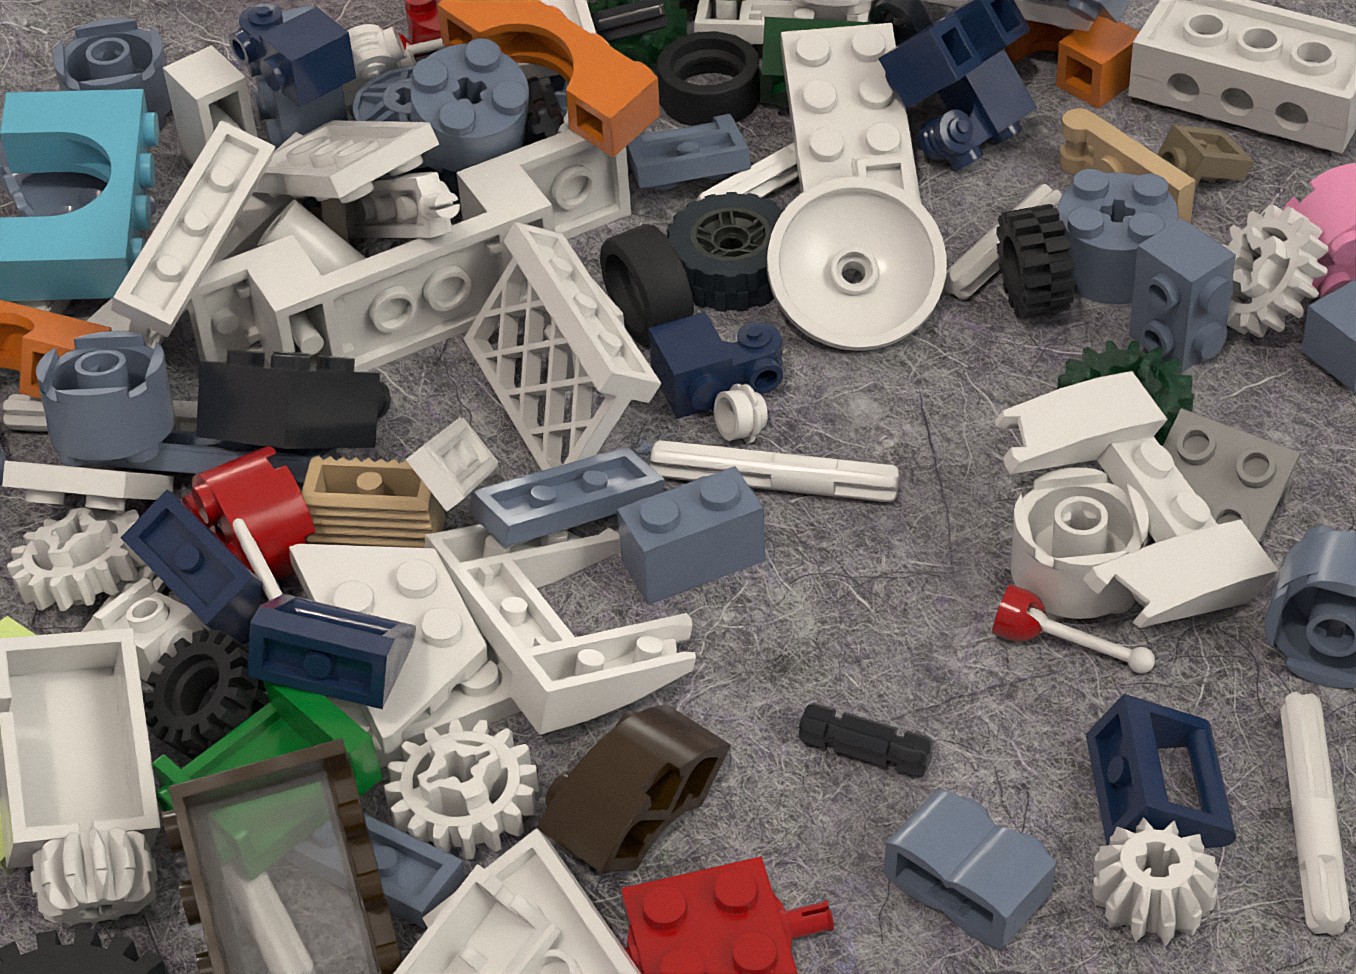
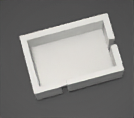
[0,628,160,869]

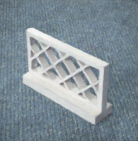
[111,120,275,349]
[464,221,661,471]

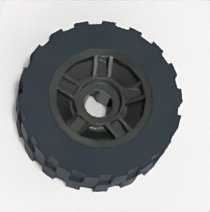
[667,192,785,312]

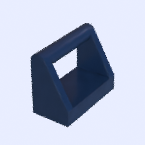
[120,490,263,645]
[248,594,416,709]
[1086,694,1236,848]

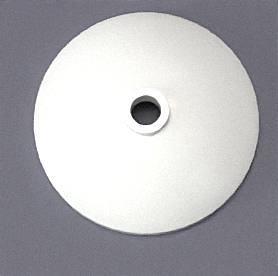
[767,176,947,351]

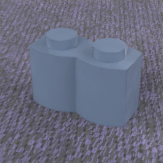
[884,789,1056,949]

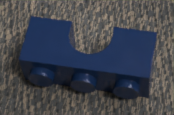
[878,0,1031,108]

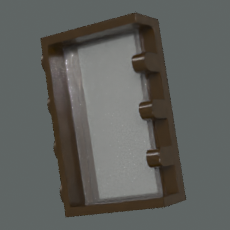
[162,738,403,974]

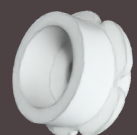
[714,384,768,444]

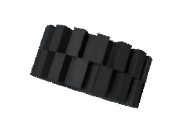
[996,204,1075,319]
[143,629,270,760]

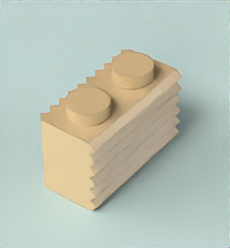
[301,456,445,548]

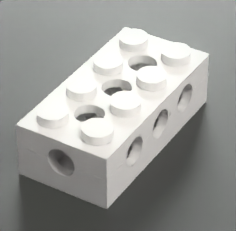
[1128,0,1356,154]

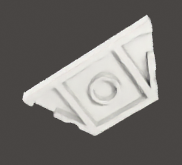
[289,544,487,754]

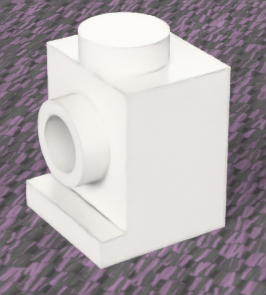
[93,577,204,682]

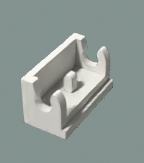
[393,864,562,974]

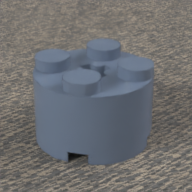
[53,18,172,131]
[411,38,529,173]
[1058,169,1178,304]
[36,331,176,466]
[1265,526,1356,688]

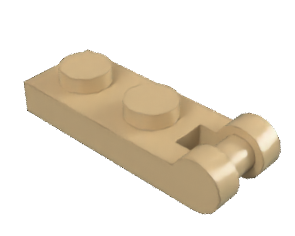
[1059,108,1196,224]

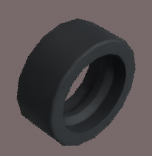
[657,31,760,126]
[600,224,694,345]

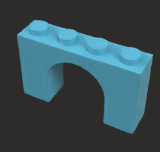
[0,89,159,301]

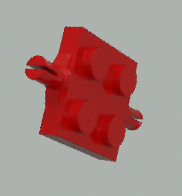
[621,856,834,974]

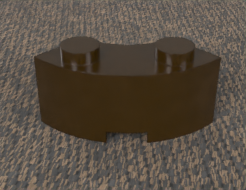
[537,705,731,872]

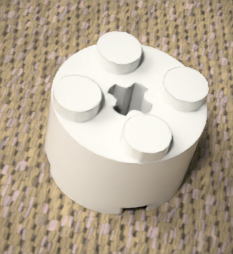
[1011,467,1149,620]

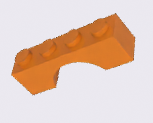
[437,0,660,158]

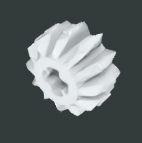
[1092,817,1218,946]
[30,827,158,926]

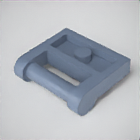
[626,114,751,190]

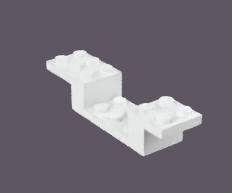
[187,129,631,371]

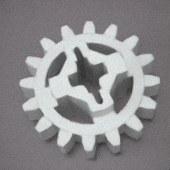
[1221,205,1329,337]
[7,508,146,611]
[384,719,539,860]

